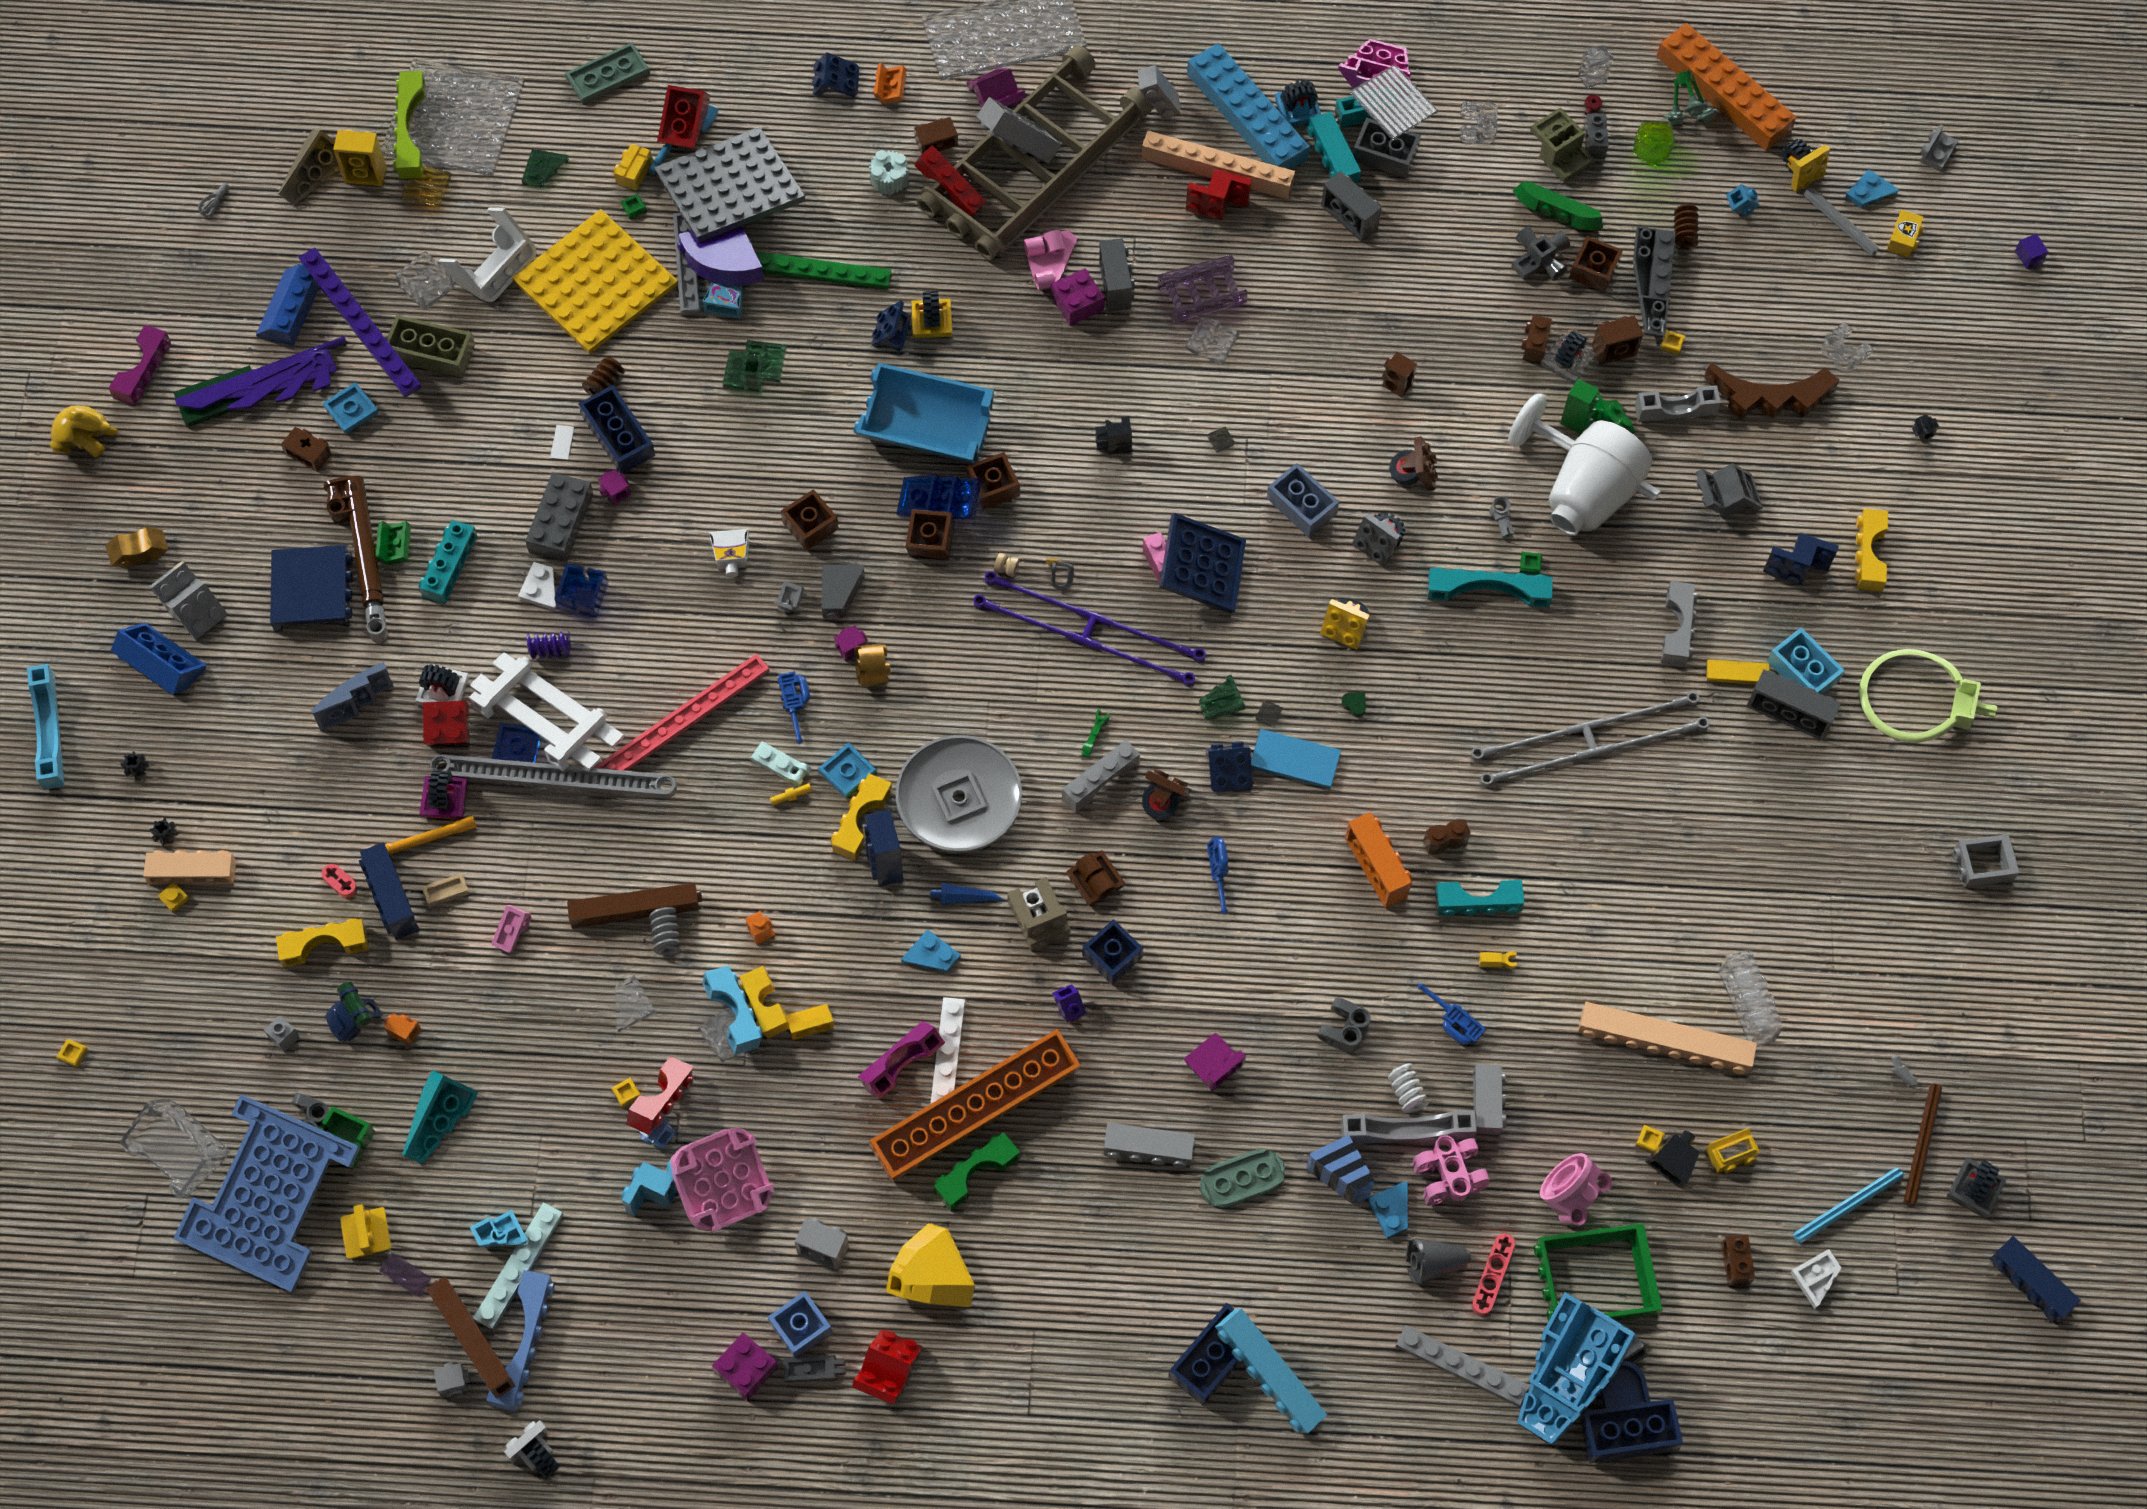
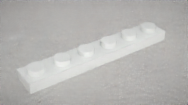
[930,997,965,1104]

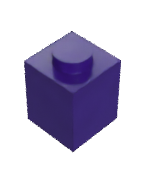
[2015,234,2048,269]

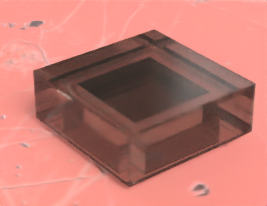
[1207,427,1234,453]
[1256,700,1283,727]

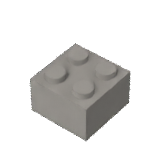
[795,1218,849,1271]

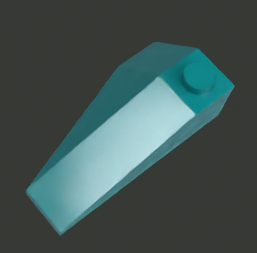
[402,1070,479,1164]

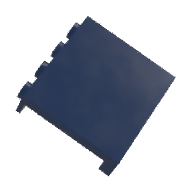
[270,545,353,632]

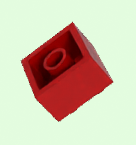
[423,701,470,746]

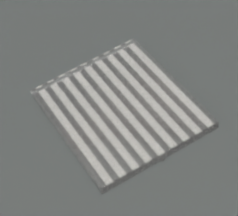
[1350,64,1438,140]

